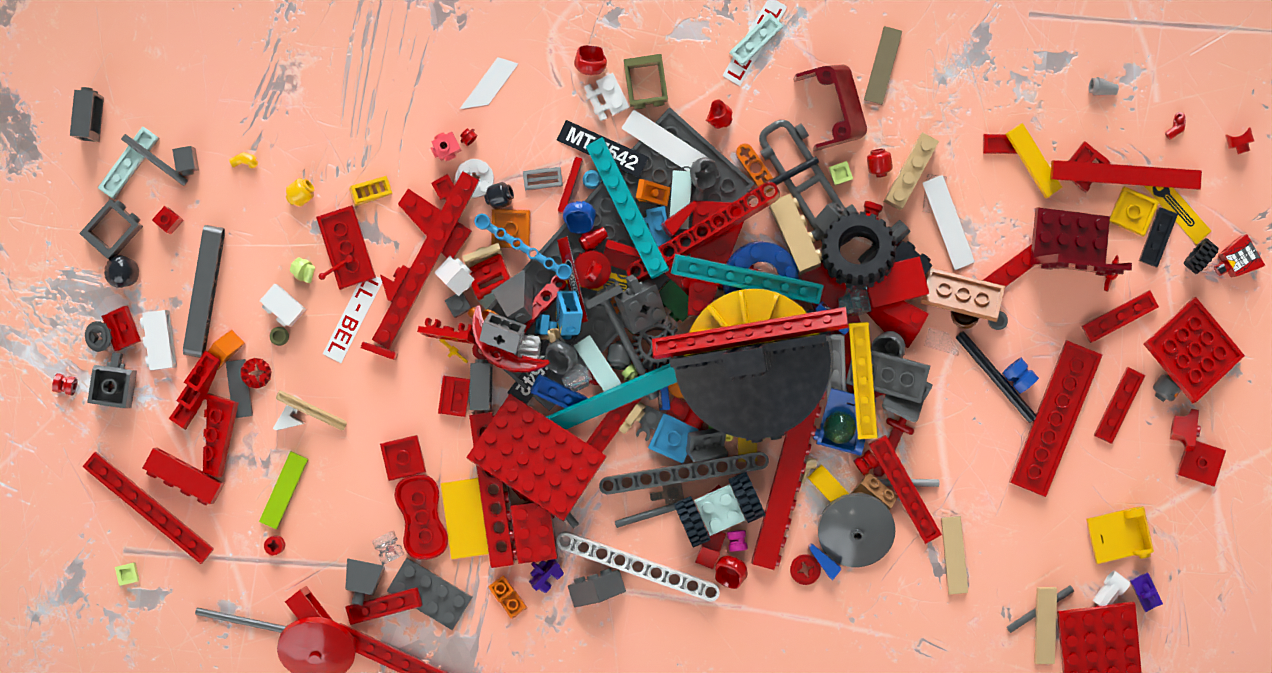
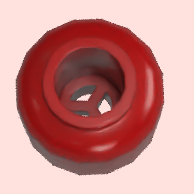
[867,148,893,178]

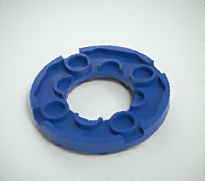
[722,241,799,300]

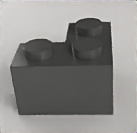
[568,568,626,608]

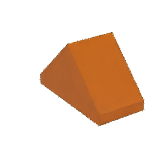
[208,329,245,370]

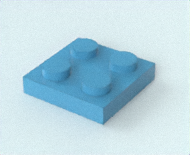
[648,413,699,464]

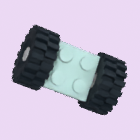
[673,472,766,548]

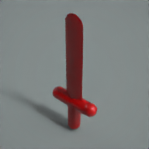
[873,417,914,477]

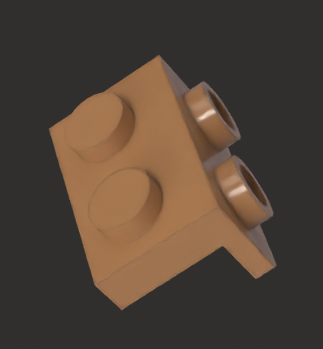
[850,473,898,510]

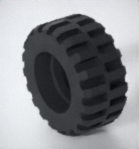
[822,211,896,289]

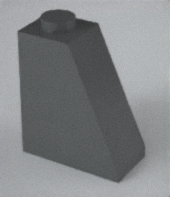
[492,270,533,324]

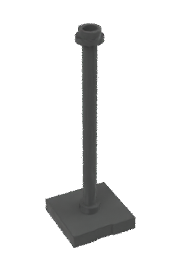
[583,282,659,400]

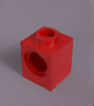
[152,206,184,234]

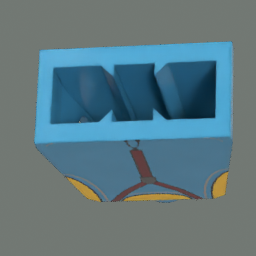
[556,291,583,339]

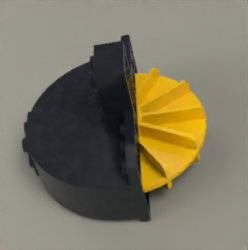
[669,289,834,443]

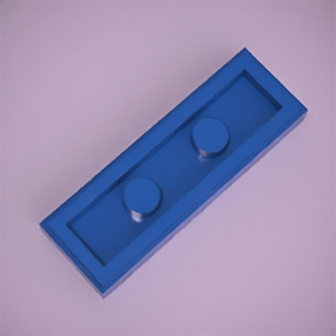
[530,374,588,408]

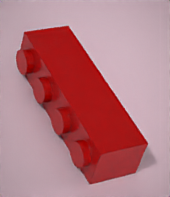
[142,447,225,506]

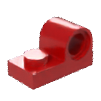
[665,397,704,430]

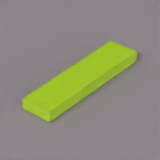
[259,451,309,529]

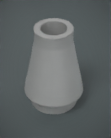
[1088,77,1119,96]

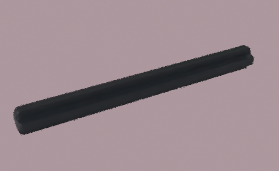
[956,331,1036,423]

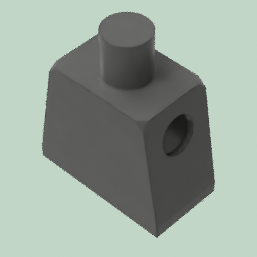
[345,558,385,606]

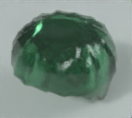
[823,411,857,444]

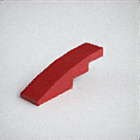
[169,351,221,430]

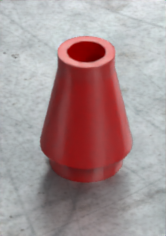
[578,227,608,252]

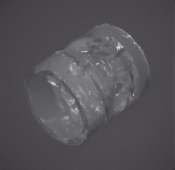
[371,530,405,565]

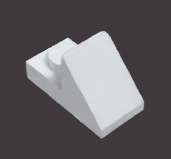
[273,395,305,430]

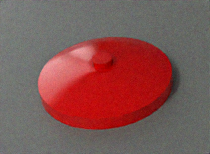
[277,617,356,673]

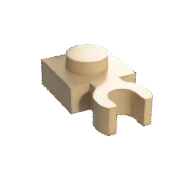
[619,401,646,434]

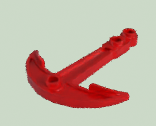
[472,275,567,372]

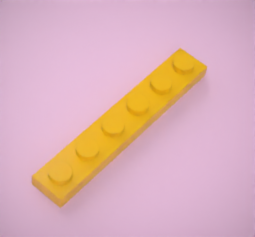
[849,322,878,439]

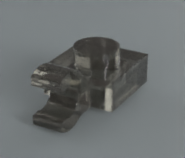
[649,483,684,504]

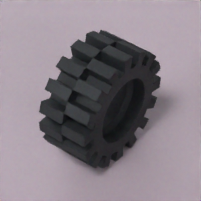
[1184,238,1219,274]

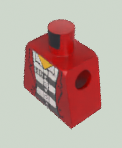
[1214,234,1266,278]

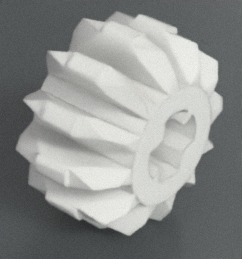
[518,334,541,359]

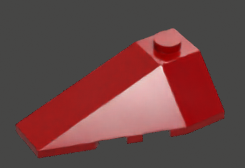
[850,285,929,348]

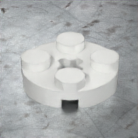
[455,159,494,198]

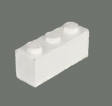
[140,310,177,370]

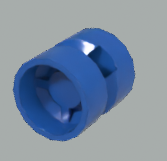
[1002,357,1039,394]

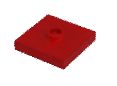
[380,435,427,481]
[1176,441,1226,487]

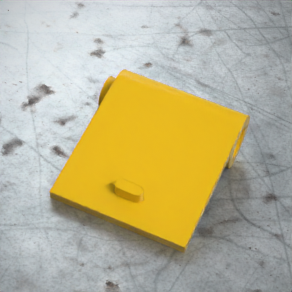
[1086,506,1154,564]

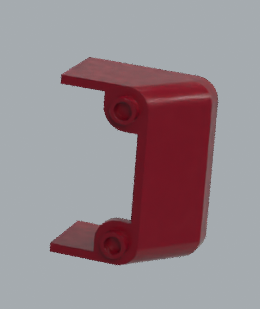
[793,64,867,151]

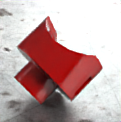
[705,99,733,129]
[1225,127,1255,154]

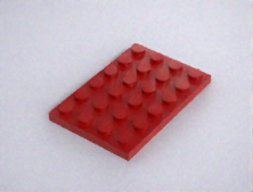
[466,394,607,522]

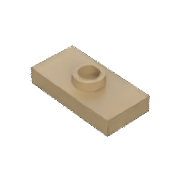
[462,243,504,268]

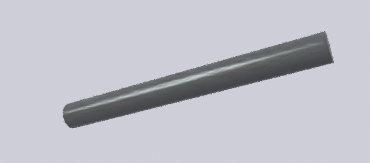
[121,134,189,186]
[614,502,676,528]
[1006,585,1074,633]

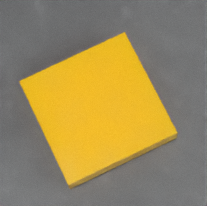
[1110,186,1160,237]

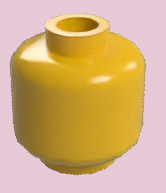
[286,178,315,207]

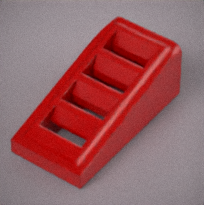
[661,201,697,237]

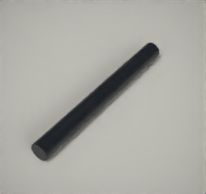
[748,156,819,193]

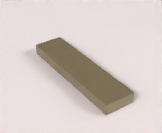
[864,26,902,105]

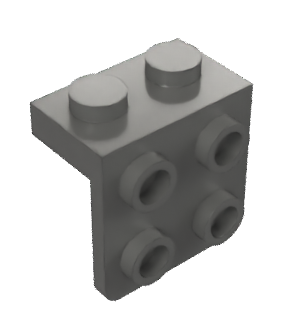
[882,382,933,423]

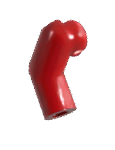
[1165,112,1186,140]

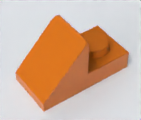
[636,179,671,206]

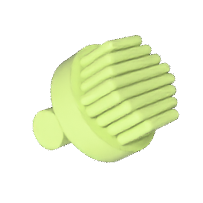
[289,257,315,283]

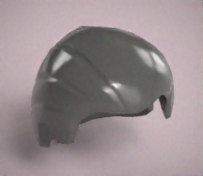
[690,157,720,201]

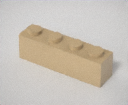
[883,132,939,211]
[769,194,823,275]

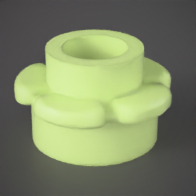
[621,364,638,381]

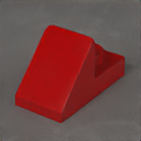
[380,265,410,302]
[695,530,726,569]

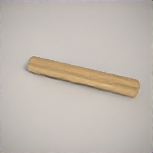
[276,390,347,431]

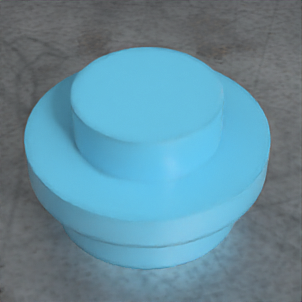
[583,170,602,189]

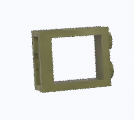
[623,54,668,110]

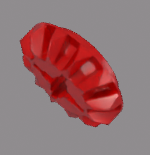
[241,358,272,389]
[790,554,821,585]

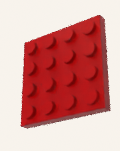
[1143,297,1245,404]
[1057,602,1142,673]

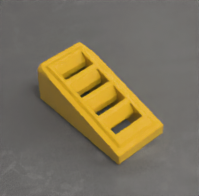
[349,176,393,206]

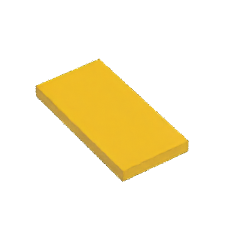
[441,478,489,559]

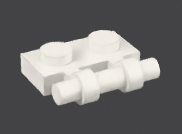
[584,73,630,121]

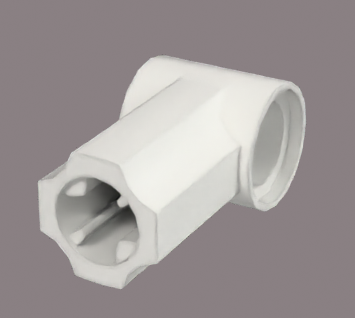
[1092,570,1130,606]

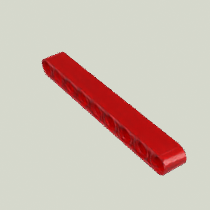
[627,182,780,282]

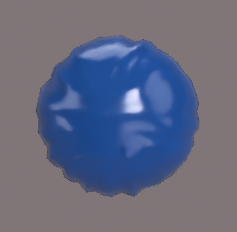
[563,201,596,234]

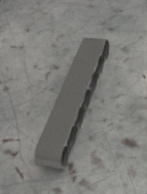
[183,225,225,358]

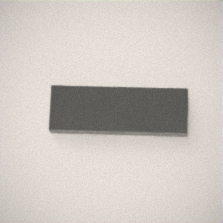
[226,359,253,418]

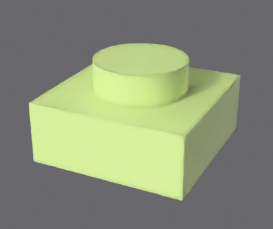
[828,161,853,186]
[115,562,140,586]

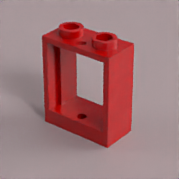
[284,586,333,620]

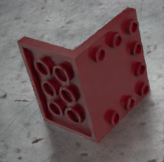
[1030,207,1132,276]

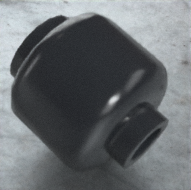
[484,182,514,209]

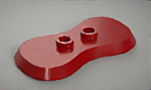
[394,475,448,560]

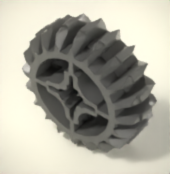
[632,319,679,370]

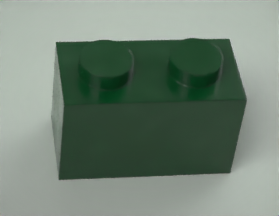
[659,279,688,323]

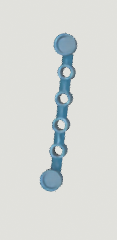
[474,213,572,280]

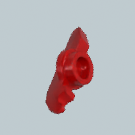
[1104,255,1119,292]

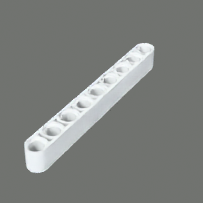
[556,531,720,602]

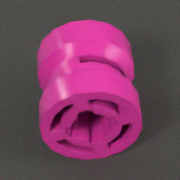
[727,530,748,552]

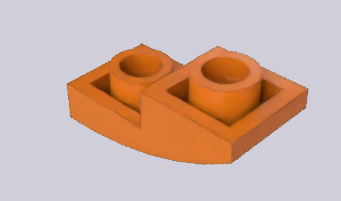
[488,575,528,619]

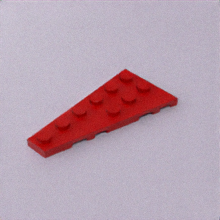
[688,201,751,316]

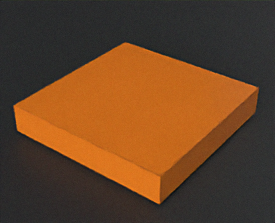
[491,209,530,248]

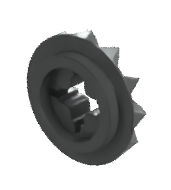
[85,321,113,352]

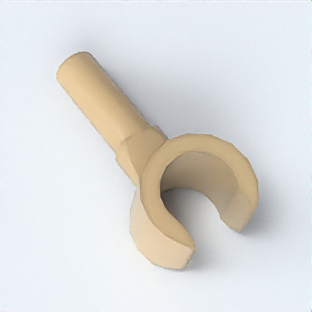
[538,328,560,343]
[801,458,817,484]

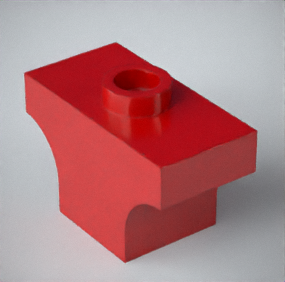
[1170,409,1201,452]

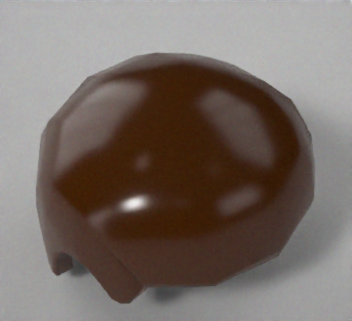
[951,311,979,329]

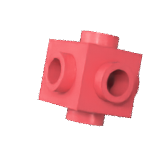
[431,131,462,162]

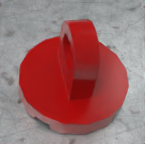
[574,250,611,289]

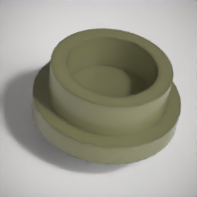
[270,327,289,346]

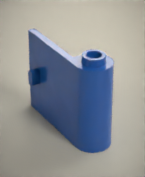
[813,388,876,456]

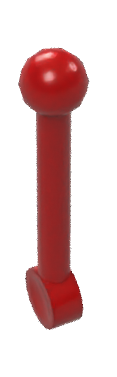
[318,255,354,280]

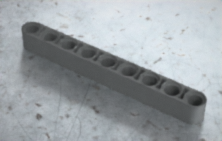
[599,451,769,495]

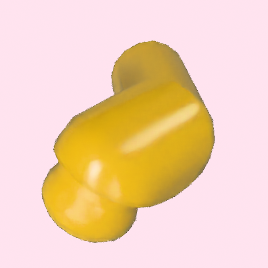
[229,152,258,168]

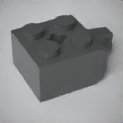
[615,275,667,334]
[87,352,137,409]

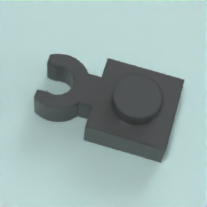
[636,405,663,441]

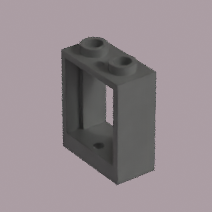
[70,87,104,142]
[79,199,143,259]
[470,359,493,410]

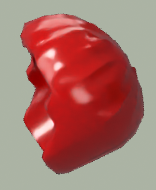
[574,45,607,76]
[715,556,748,589]

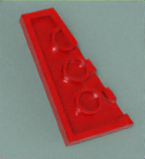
[398,188,472,259]
[203,393,239,477]

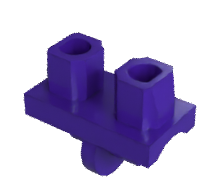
[529,559,564,593]
[1130,572,1163,612]

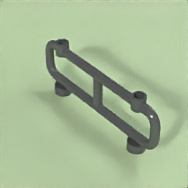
[759,120,859,246]

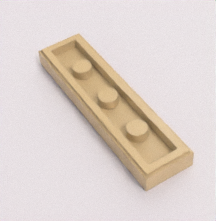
[941,516,968,595]
[1034,587,1057,664]

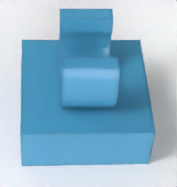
[535,314,557,335]

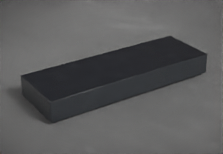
[1138,207,1178,268]

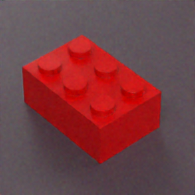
[510,502,558,564]

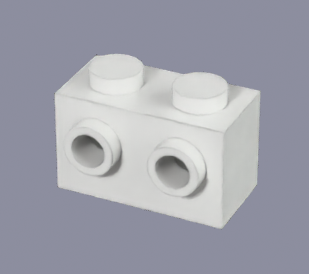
[434,256,474,296]
[259,283,307,327]

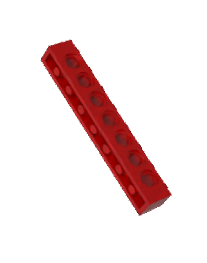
[469,412,518,568]

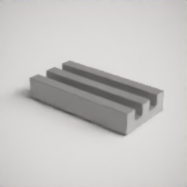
[523,167,563,191]

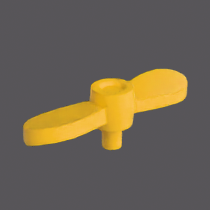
[439,339,468,364]

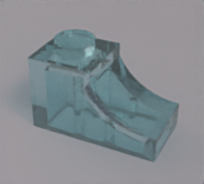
[838,285,871,317]

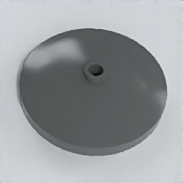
[818,493,896,568]

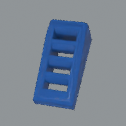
[808,543,842,580]

